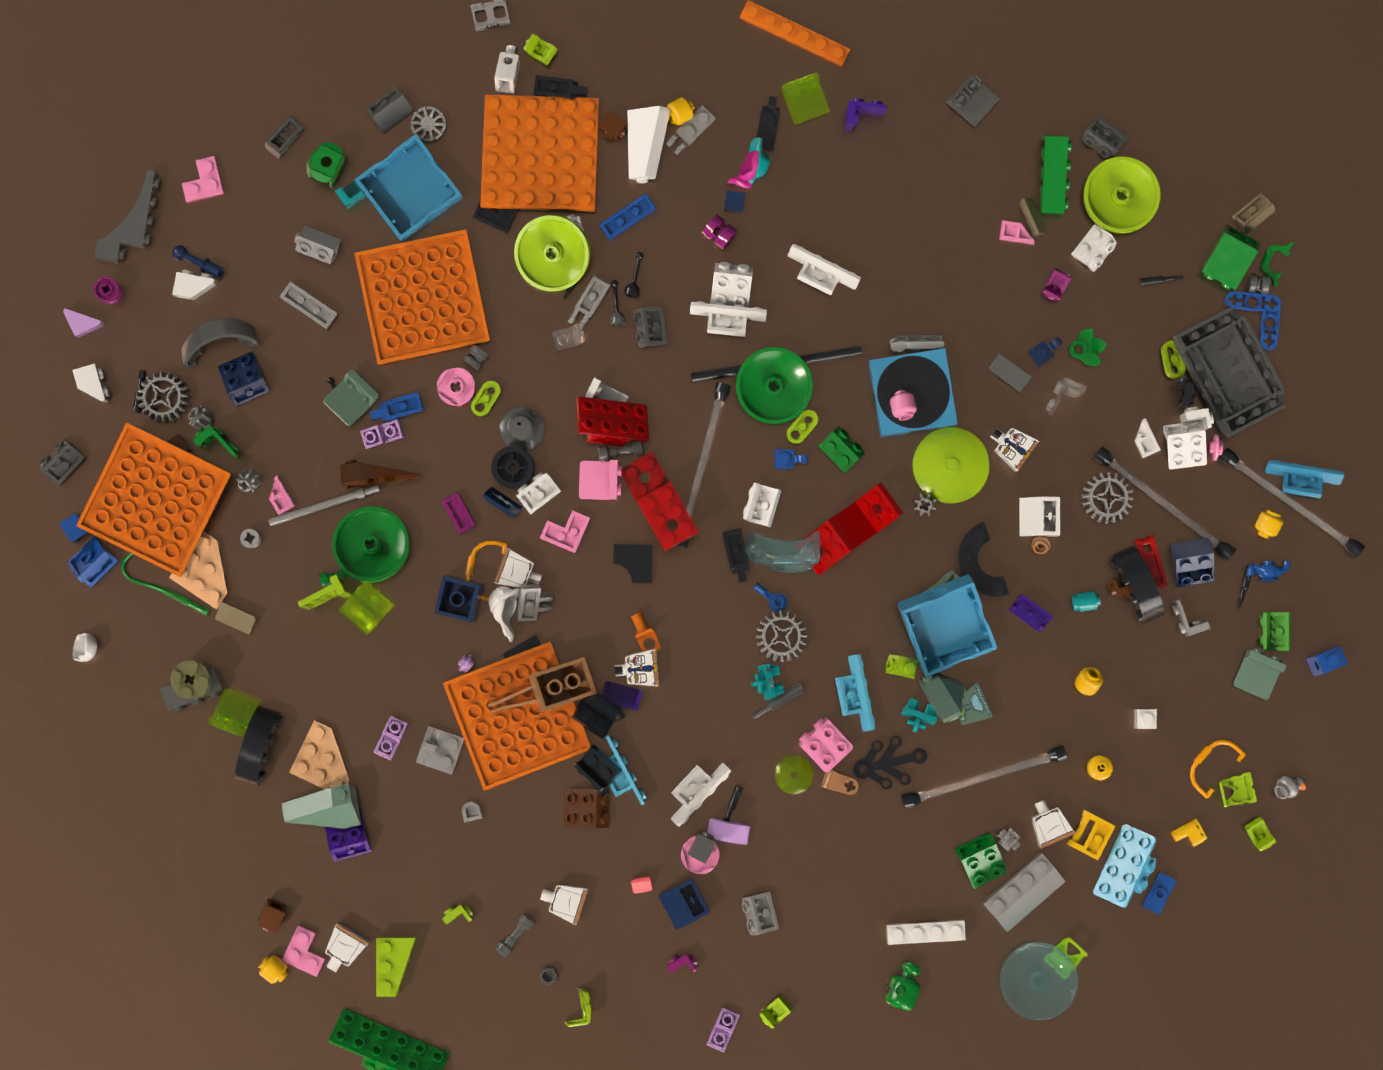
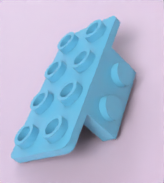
[1093,824,1157,908]

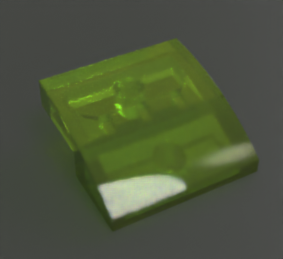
[338,582,394,636]

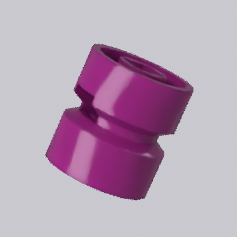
[702,214,738,250]
[94,277,123,305]

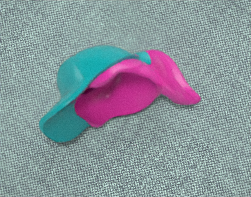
[728,137,770,188]

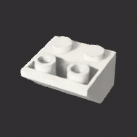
[1019,497,1060,537]

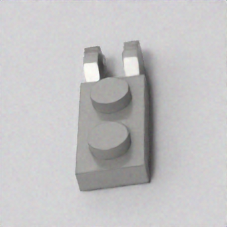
[666,105,716,155]
[568,275,611,330]
[889,335,944,352]

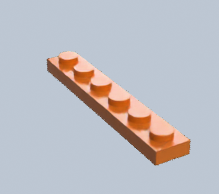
[740,0,850,67]

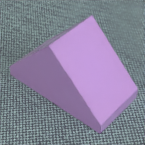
[63,308,104,338]

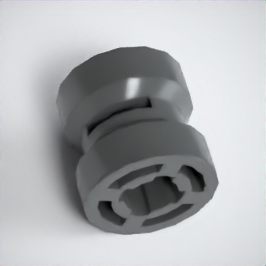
[1248,273,1271,294]
[463,344,489,371]

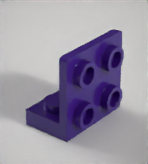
[844,98,887,131]
[325,809,372,862]

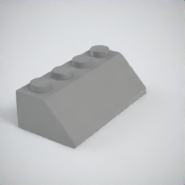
[982,852,1065,932]

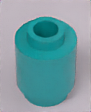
[1072,591,1101,612]

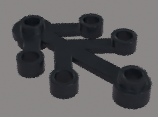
[854,736,927,790]

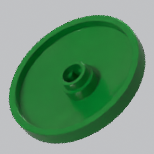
[736,347,813,424]
[332,506,410,583]

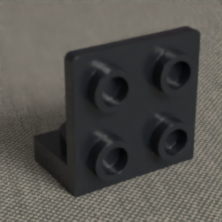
[571,694,626,739]

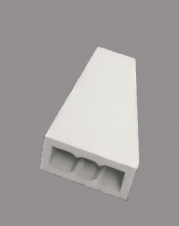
[627,106,670,183]

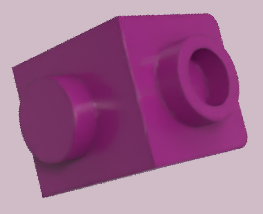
[1043,268,1072,301]
[667,953,697,973]

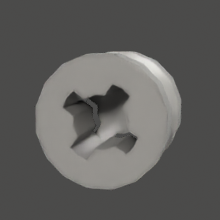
[240,529,261,549]

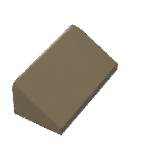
[1232,193,1275,234]
[1019,198,1047,237]
[215,602,258,635]

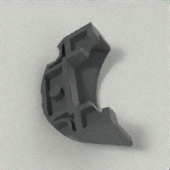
[181,318,260,368]

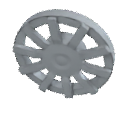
[410,106,446,142]

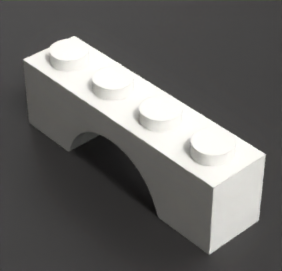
[886,919,966,945]

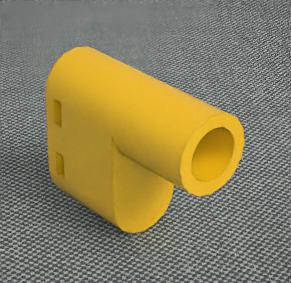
[1170,819,1207,847]

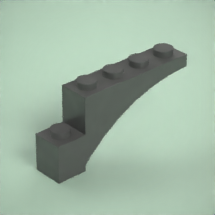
[94,170,160,264]

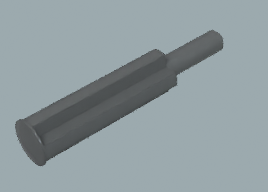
[752,682,806,719]

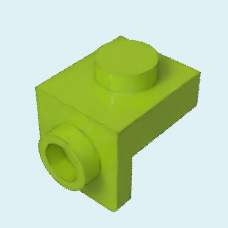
[524,33,558,65]
[885,654,918,679]
[1244,817,1276,851]
[442,904,473,925]
[759,995,793,1029]

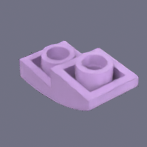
[360,419,405,449]
[374,716,408,761]
[707,817,751,845]
[706,1007,740,1053]

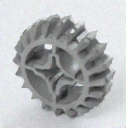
[137,371,190,423]
[1082,472,1134,524]
[755,610,808,662]

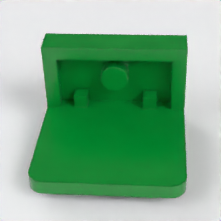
[193,425,240,459]

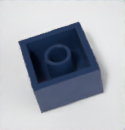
[434,575,484,622]

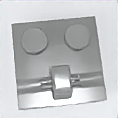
[416,726,464,775]

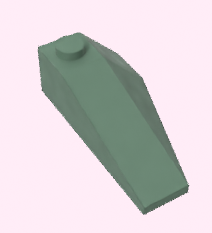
[919,673,966,723]
[282,784,361,829]

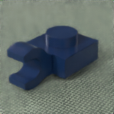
[1028,337,1063,367]

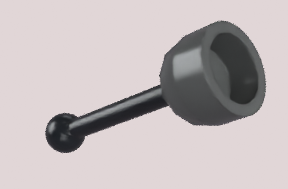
[610,280,626,326]

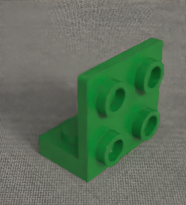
[955,832,1008,889]

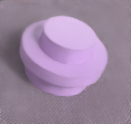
[458,655,475,673]

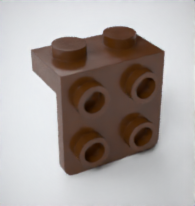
[564,788,610,828]

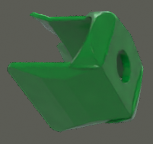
[307,142,346,187]

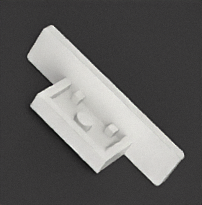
[788,244,861,295]
[690,301,767,337]
[671,763,731,827]

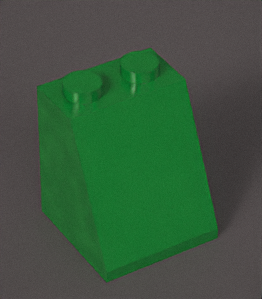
[1202,224,1260,290]

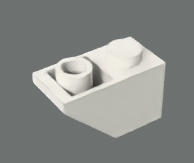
[172,270,217,300]
[73,364,110,403]

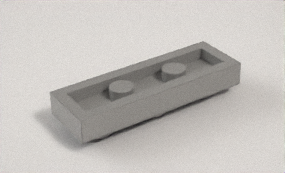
[280,281,338,330]

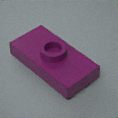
[442,492,477,535]

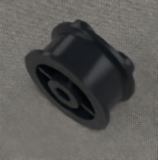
[491,446,535,489]

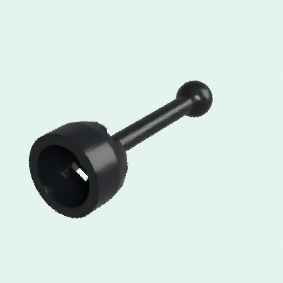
[624,252,644,298]

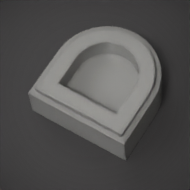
[462,801,483,823]

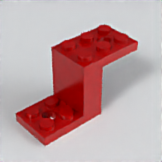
[622,452,699,551]
[796,482,904,576]

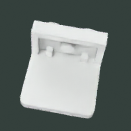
[710,262,753,308]

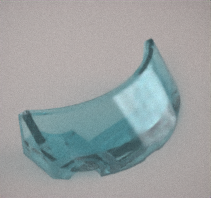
[745,531,821,573]

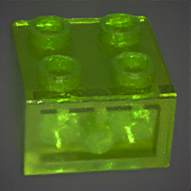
[781,72,829,125]
[207,688,260,738]

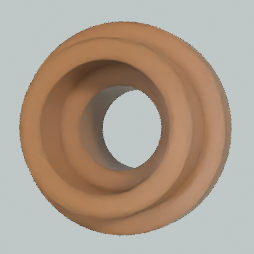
[1031,536,1051,554]

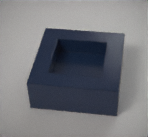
[724,190,745,213]

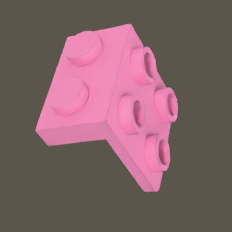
[579,460,622,500]
[798,718,853,772]

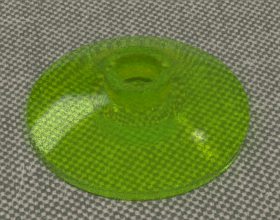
[775,756,813,794]

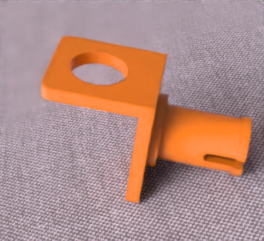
[631,612,661,651]

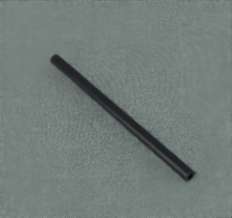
[691,346,862,383]

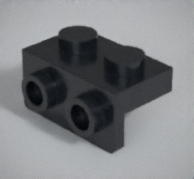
[1170,378,1196,411]

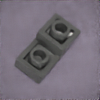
[988,354,1032,392]

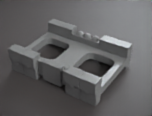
[470,0,510,32]

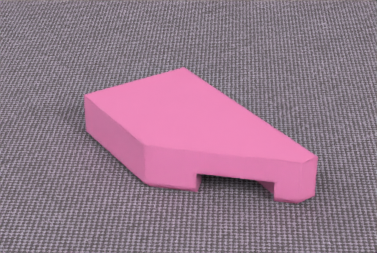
[999,220,1035,245]
[269,475,296,515]

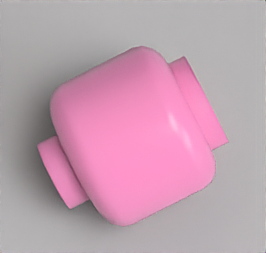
[890,390,917,420]

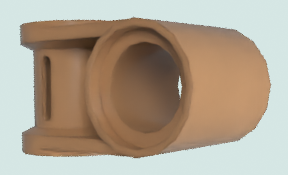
[821,770,859,795]

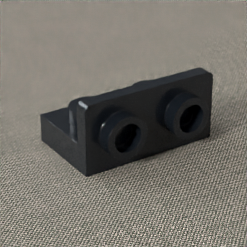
[574,745,622,791]

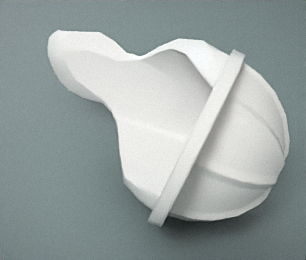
[489,586,520,642]

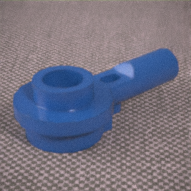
[753,582,788,612]

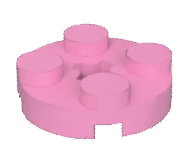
[437,368,476,406]
[681,836,719,874]

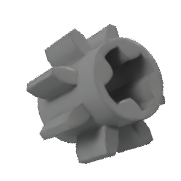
[188,405,212,430]
[236,469,261,493]
[914,493,937,516]
[997,828,1021,852]

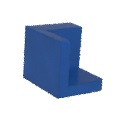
[59,513,88,543]

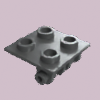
[946,74,1000,127]

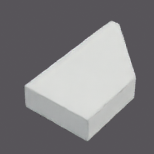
[1135,418,1161,458]

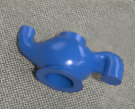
[1247,561,1291,581]

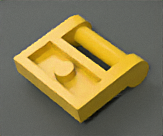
[1067,810,1116,860]

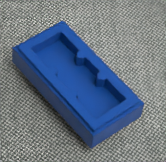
[1141,872,1177,915]

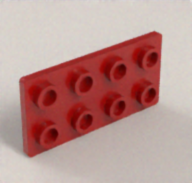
[576,396,649,446]

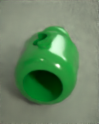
[885,962,920,1011]

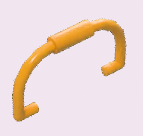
[465,540,508,601]
[1190,740,1246,798]

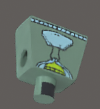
[948,683,993,725]

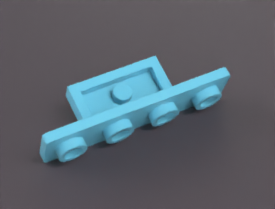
[835,654,875,732]
[605,735,646,805]

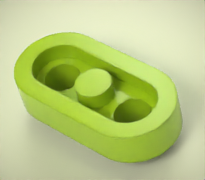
[1161,340,1185,379]
[471,381,501,417]
[786,410,818,444]

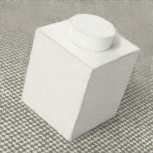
[1134,709,1157,729]

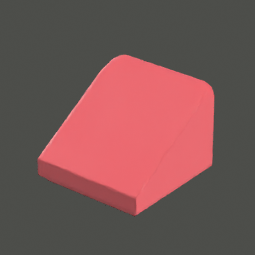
[631,876,652,894]

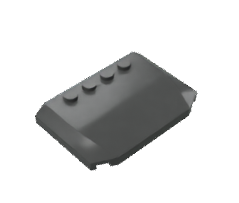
[1173,307,1285,438]

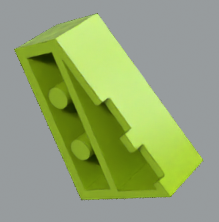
[376,937,417,997]

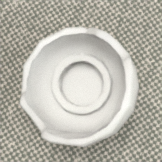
[73,632,98,662]

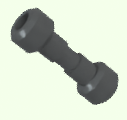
[597,440,645,461]
[495,914,535,957]

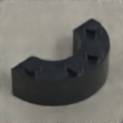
[957,522,1009,597]
[1110,546,1165,625]
[235,706,283,786]

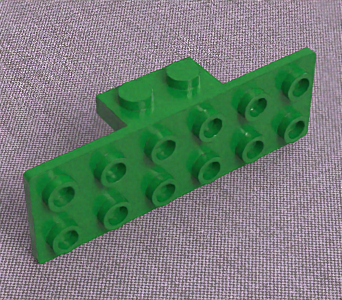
[328,1009,449,1070]

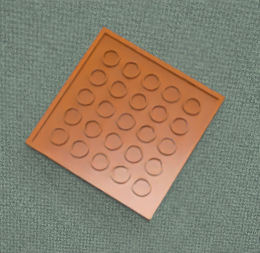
[480,95,599,212]
[354,229,490,365]
[76,422,232,577]
[443,641,591,791]

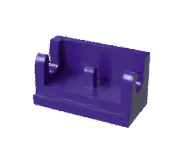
[1009,594,1053,633]
[602,681,643,711]

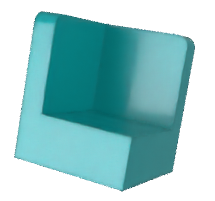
[335,181,366,209]

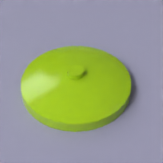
[1083,157,1161,234]
[514,214,590,292]
[912,427,990,504]

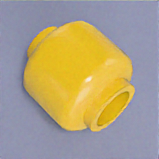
[666,97,694,126]
[1255,509,1283,539]
[1075,667,1103,696]
[1086,755,1113,780]
[259,955,288,984]

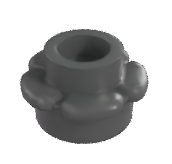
[539,966,558,985]

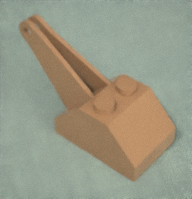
[488,657,597,713]

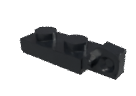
[533,75,588,99]
[756,96,780,151]
[722,528,749,583]

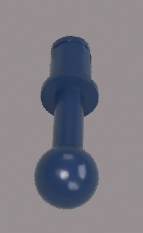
[172,245,224,278]

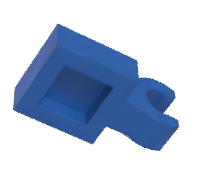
[775,449,808,469]

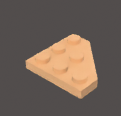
[169,531,228,610]
[289,720,350,789]

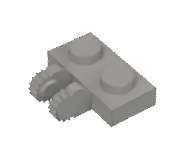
[516,584,553,621]

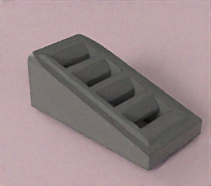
[265,116,304,159]

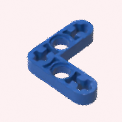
[1224,291,1281,351]

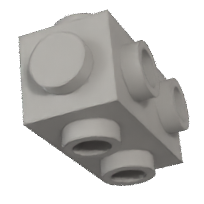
[294,226,341,264]

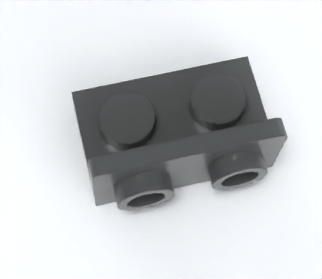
[1080,115,1128,159]
[633,306,668,348]
[39,439,85,486]

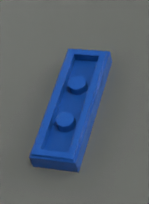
[599,193,657,241]

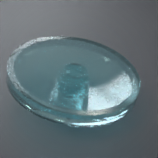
[1000,942,1078,1020]

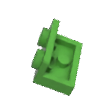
[1260,612,1291,651]

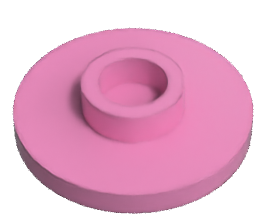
[1209,434,1223,461]

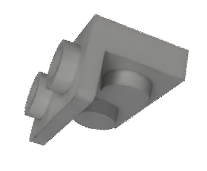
[742,891,779,935]

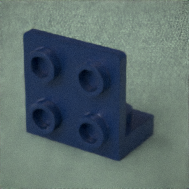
[218,352,270,407]

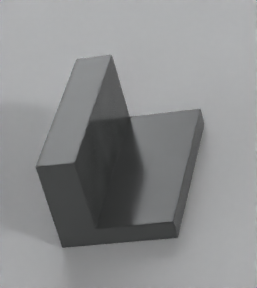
[366,87,414,133]

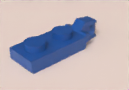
[370,392,424,422]

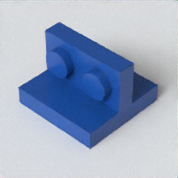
[67,536,118,587]

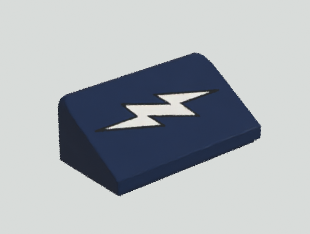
[483,487,522,519]

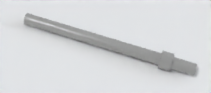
[268,484,380,526]

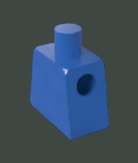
[1306,645,1348,676]

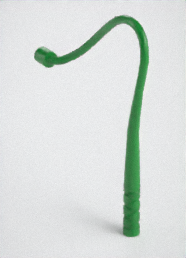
[121,553,210,616]

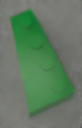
[1040,134,1072,214]

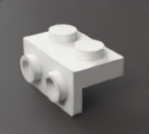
[1071,224,1117,272]
[1180,406,1214,431]
[516,472,561,514]
[743,482,781,528]

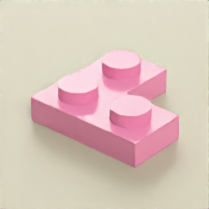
[182,156,224,203]
[540,510,590,553]
[282,925,325,977]

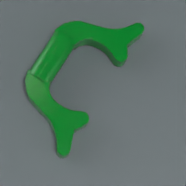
[1260,242,1293,287]

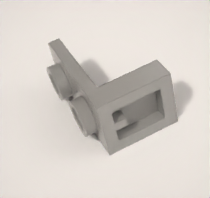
[1172,599,1210,637]

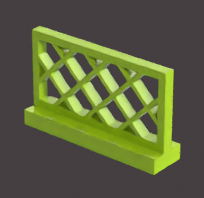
[297,575,353,610]

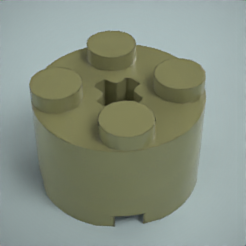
[170,660,212,699]

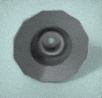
[499,406,545,451]

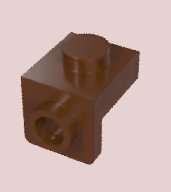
[1108,578,1131,598]

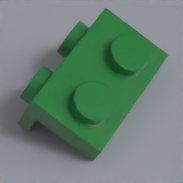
[819,426,865,473]

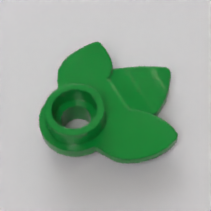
[1069,328,1107,366]

